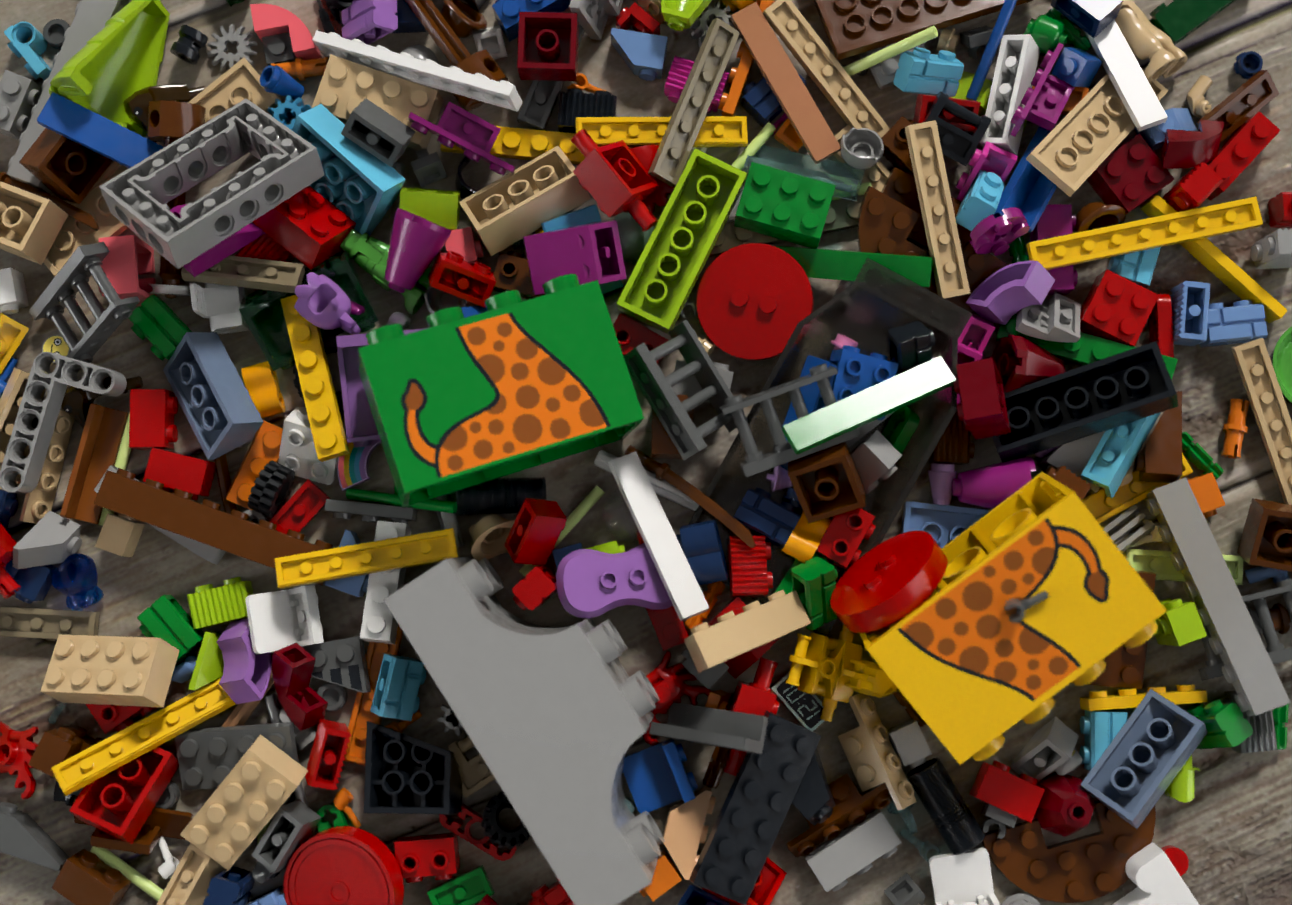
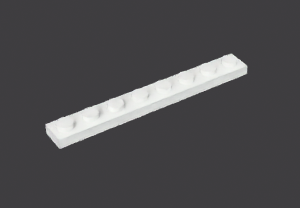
[312,31,523,112]

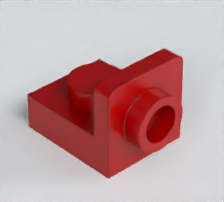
[616,2,660,35]

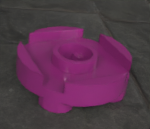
[969,207,1030,256]

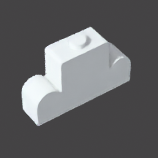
[1112,842,1199,905]

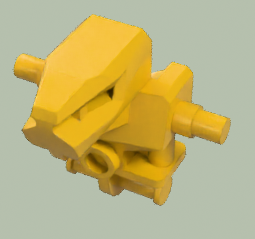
[785,624,897,722]

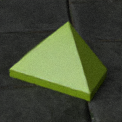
[188,631,224,691]

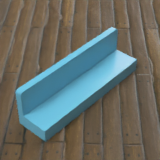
[1081,412,1161,498]

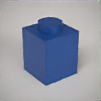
[1051,47,1103,87]

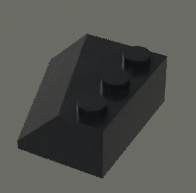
[364,721,462,814]

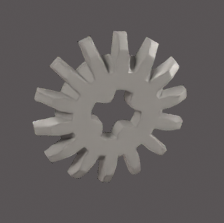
[207,24,258,72]

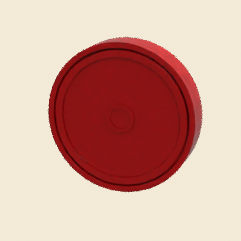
[696,243,814,360]
[830,531,948,633]
[284,826,404,905]

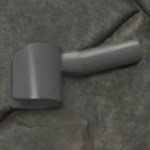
[1004,591,1049,622]

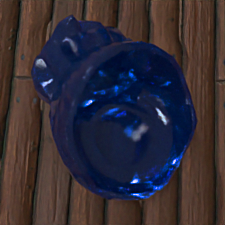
[52,553,104,611]

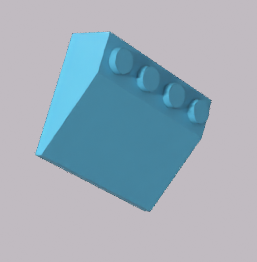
[292,104,406,236]

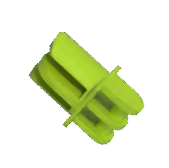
[1165,755,1200,803]

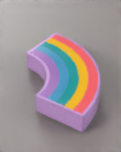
[337,437,381,491]

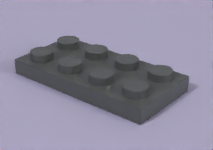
[175,722,299,790]

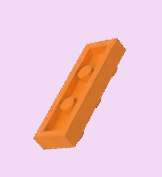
[225,420,283,510]

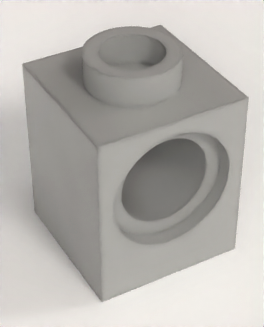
[887,719,932,768]

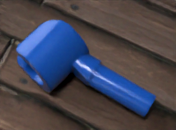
[0,358,18,398]

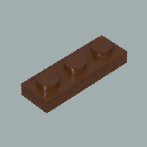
[1197,70,1279,143]

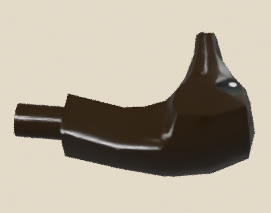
[124,84,205,143]
[61,376,143,429]

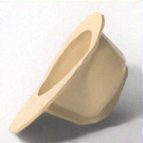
[469,514,516,560]

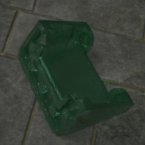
[239,250,379,371]

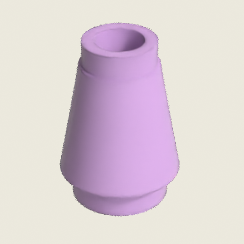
[928,463,957,505]

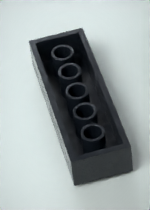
[992,341,1179,462]

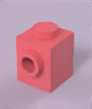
[445,227,484,264]

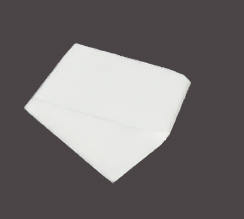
[473,26,507,60]

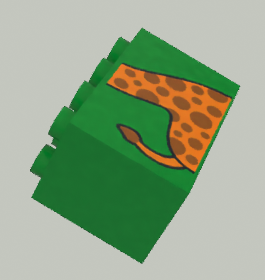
[358,274,645,508]

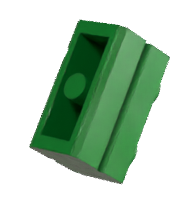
[129,294,192,361]
[791,557,838,630]
[137,595,204,663]
[1186,700,1254,749]

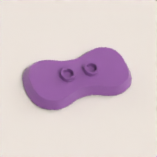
[556,543,673,618]

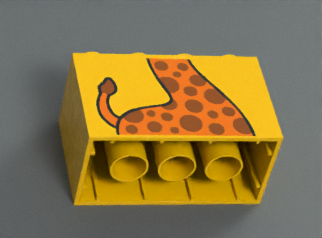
[859,472,1167,765]

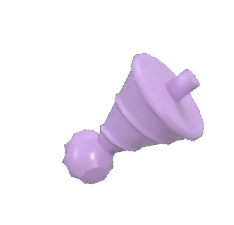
[766,465,793,492]

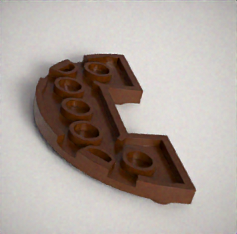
[857,186,1009,315]
[982,800,1156,903]

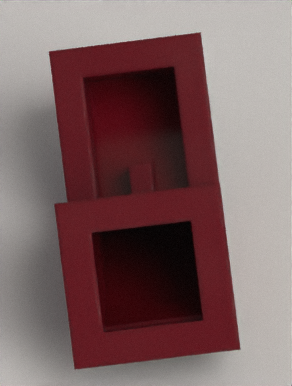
[1161,120,1224,169]
[272,643,328,731]

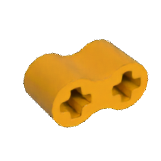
[241,360,286,418]
[782,512,832,564]

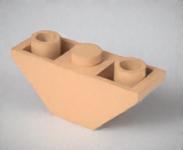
[663,786,716,880]

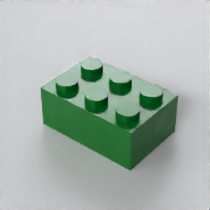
[734,162,836,248]

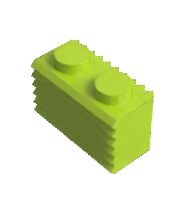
[187,577,254,629]

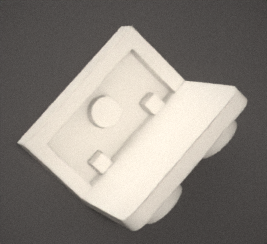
[278,406,346,485]
[245,584,324,654]
[929,848,1000,905]

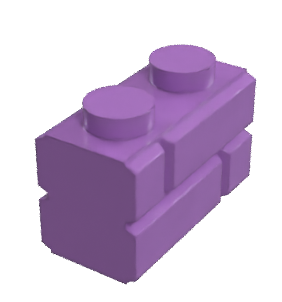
[341,0,398,45]

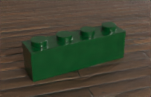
[1150,0,1236,45]

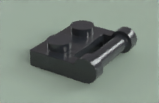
[923,91,991,166]

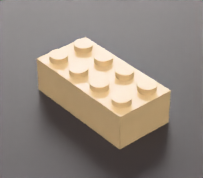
[312,54,444,151]
[459,145,591,256]
[0,181,68,265]
[41,634,180,708]
[180,734,308,870]

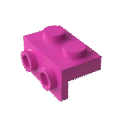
[955,141,1018,201]

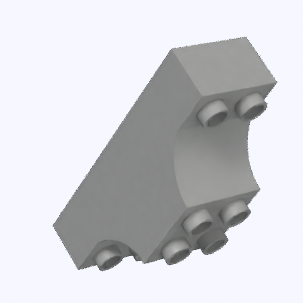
[384,556,665,905]

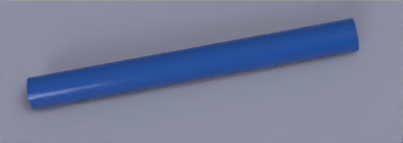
[966,0,1017,101]

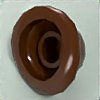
[440,0,487,39]
[1075,202,1126,233]

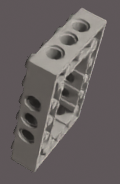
[99,98,324,269]

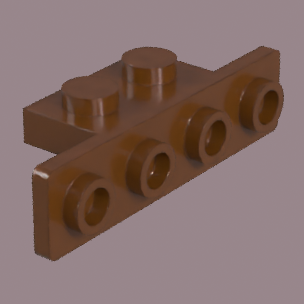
[786,773,892,858]
[74,796,193,855]

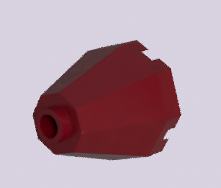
[991,335,1066,393]
[1034,772,1095,837]

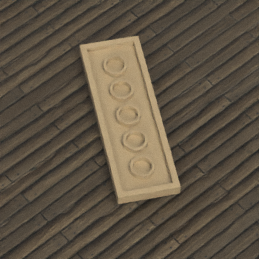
[1026,68,1169,197]

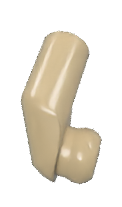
[1186,75,1212,118]

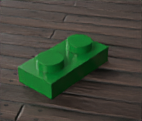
[427,865,494,905]

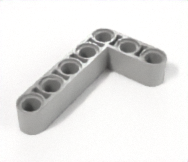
[0,352,127,493]

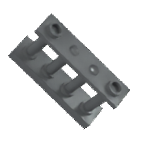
[29,242,140,363]
[624,319,748,460]
[719,363,860,477]
[1194,579,1292,681]

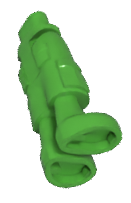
[340,229,432,315]

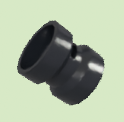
[170,25,209,65]

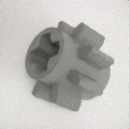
[437,705,462,736]

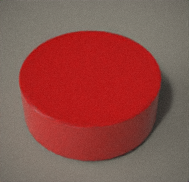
[1161,846,1189,876]

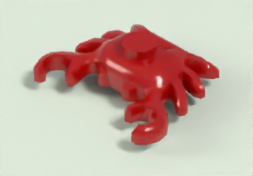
[642,651,711,746]
[0,721,39,799]

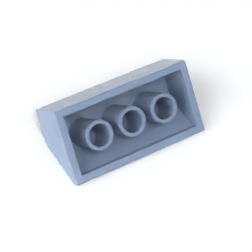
[163,332,263,460]
[1080,689,1208,829]

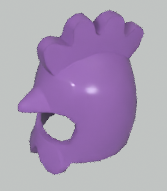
[294,272,361,335]

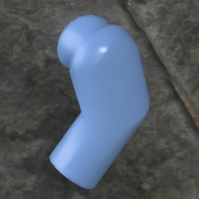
[1245,566,1290,584]
[171,655,197,683]

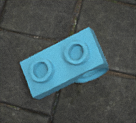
[4,22,51,81]

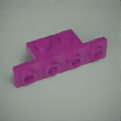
[1010,43,1074,137]
[407,102,516,176]

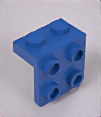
[830,345,898,420]
[623,738,698,813]

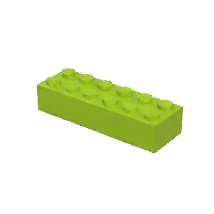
[616,148,747,335]

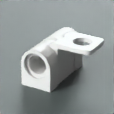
[190,283,250,334]

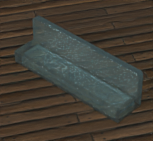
[744,145,865,202]

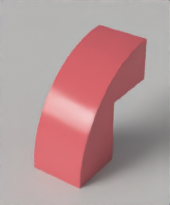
[250,4,321,60]

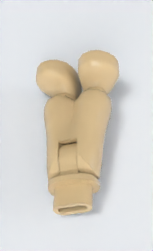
[1115,0,1188,83]

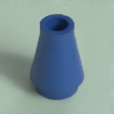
[260,65,304,100]

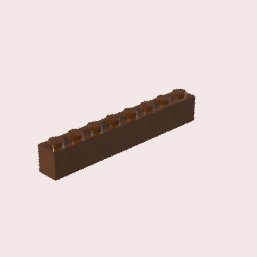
[93,468,333,586]

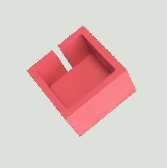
[98,235,157,306]

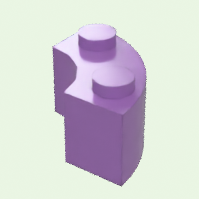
[966,260,1055,325]
[216,618,271,704]

